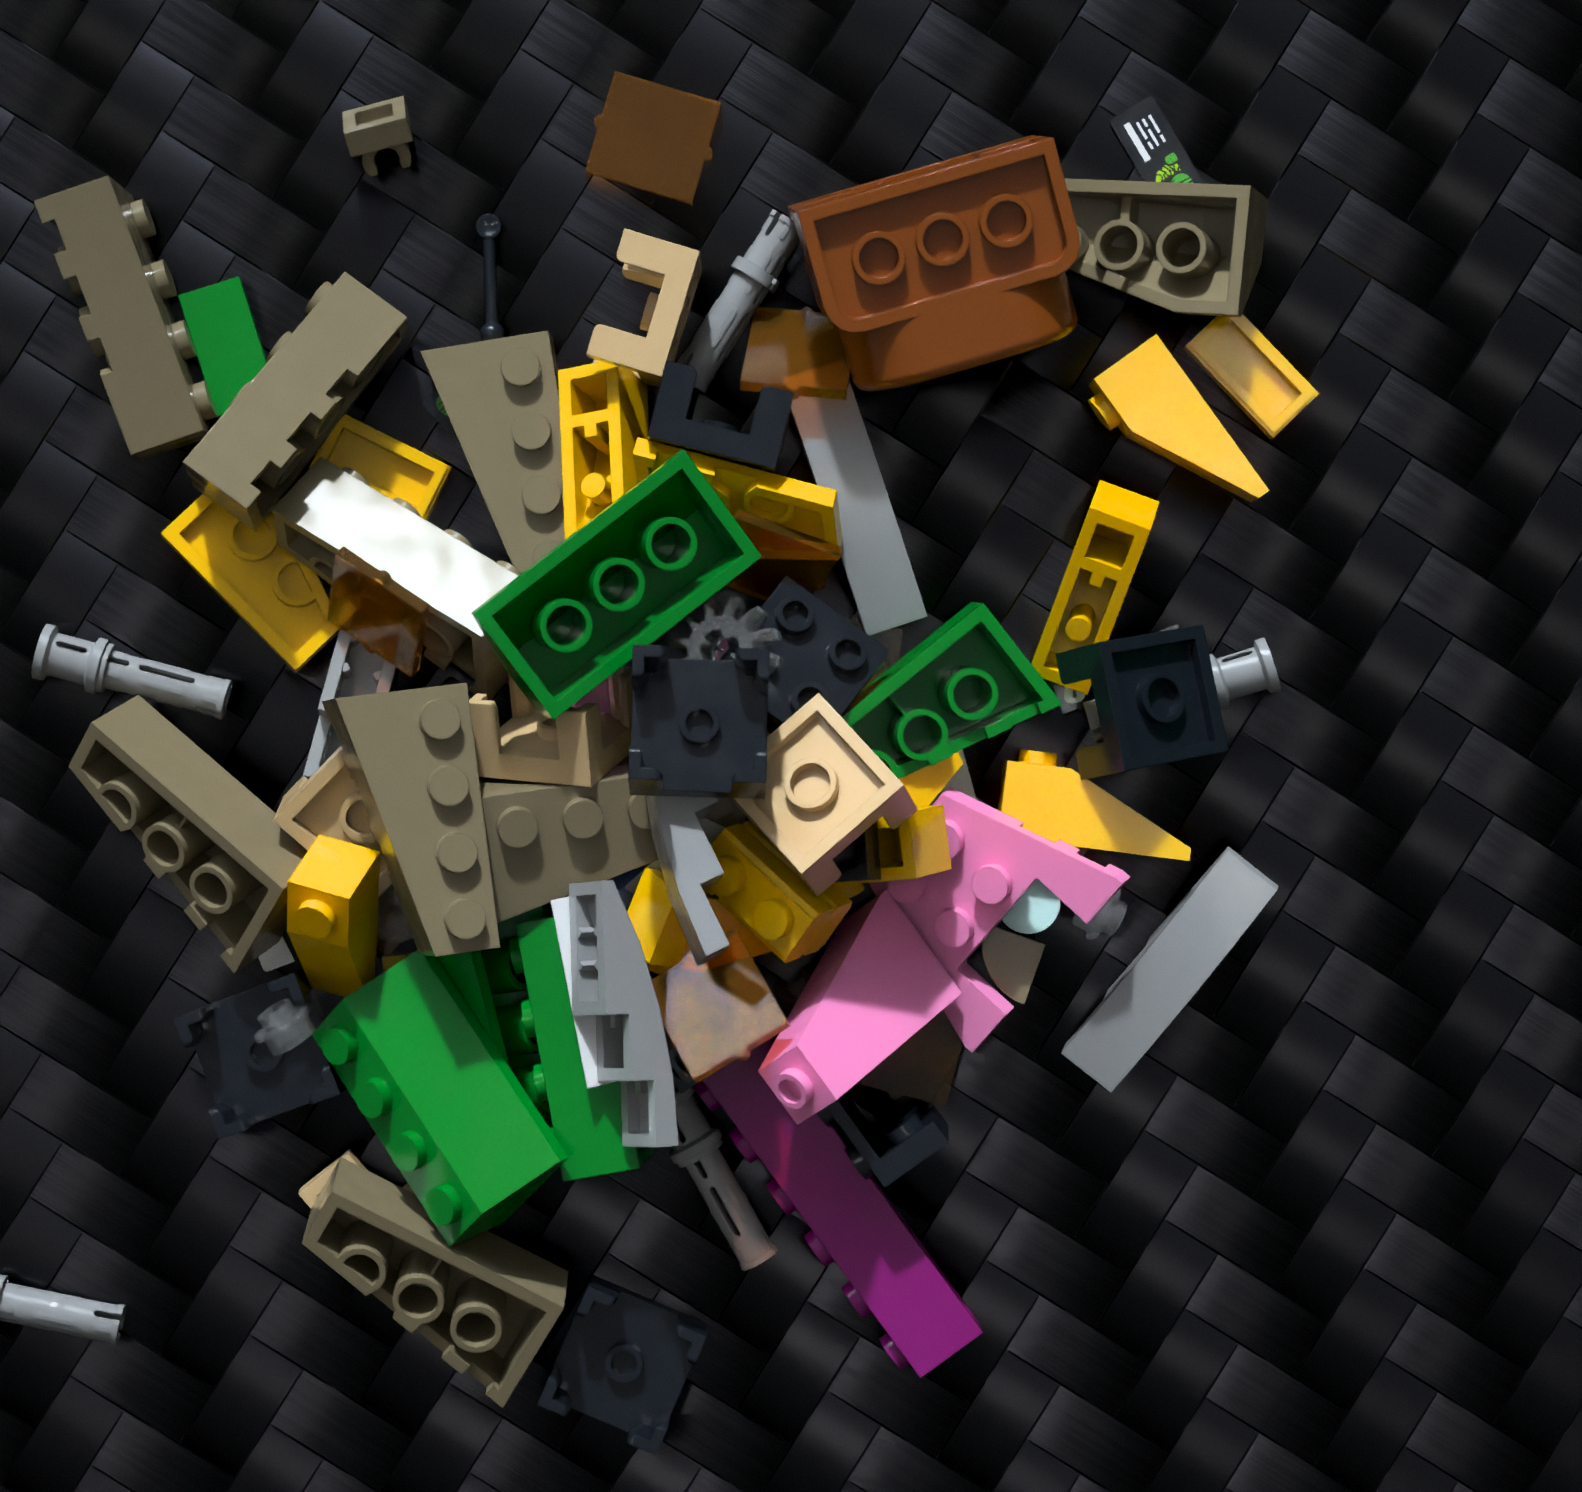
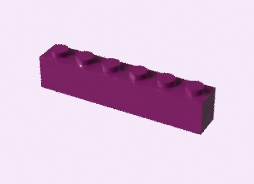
[693,1032,983,1378]

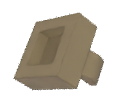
[342,95,413,177]

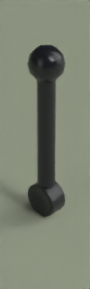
[476,213,505,341]

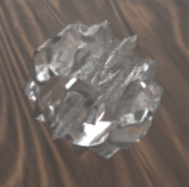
[671,596,783,692]

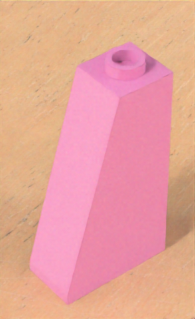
[758,890,962,1125]

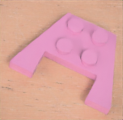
[869,788,1130,1053]

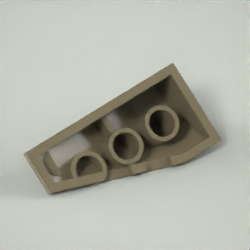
[1064,178,1268,317]

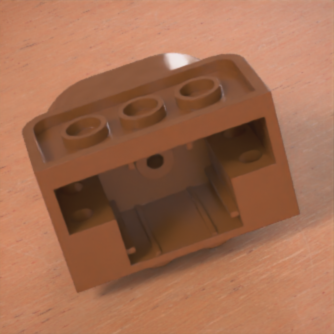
[786,135,1080,392]

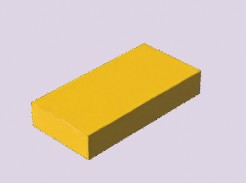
[1183,314,1319,440]
[309,414,453,521]

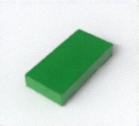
[178,276,267,418]

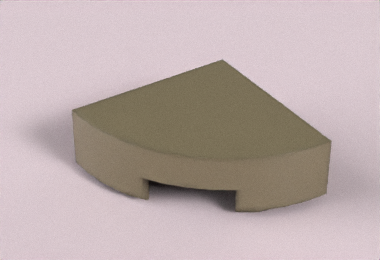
[981,927,1045,1004]

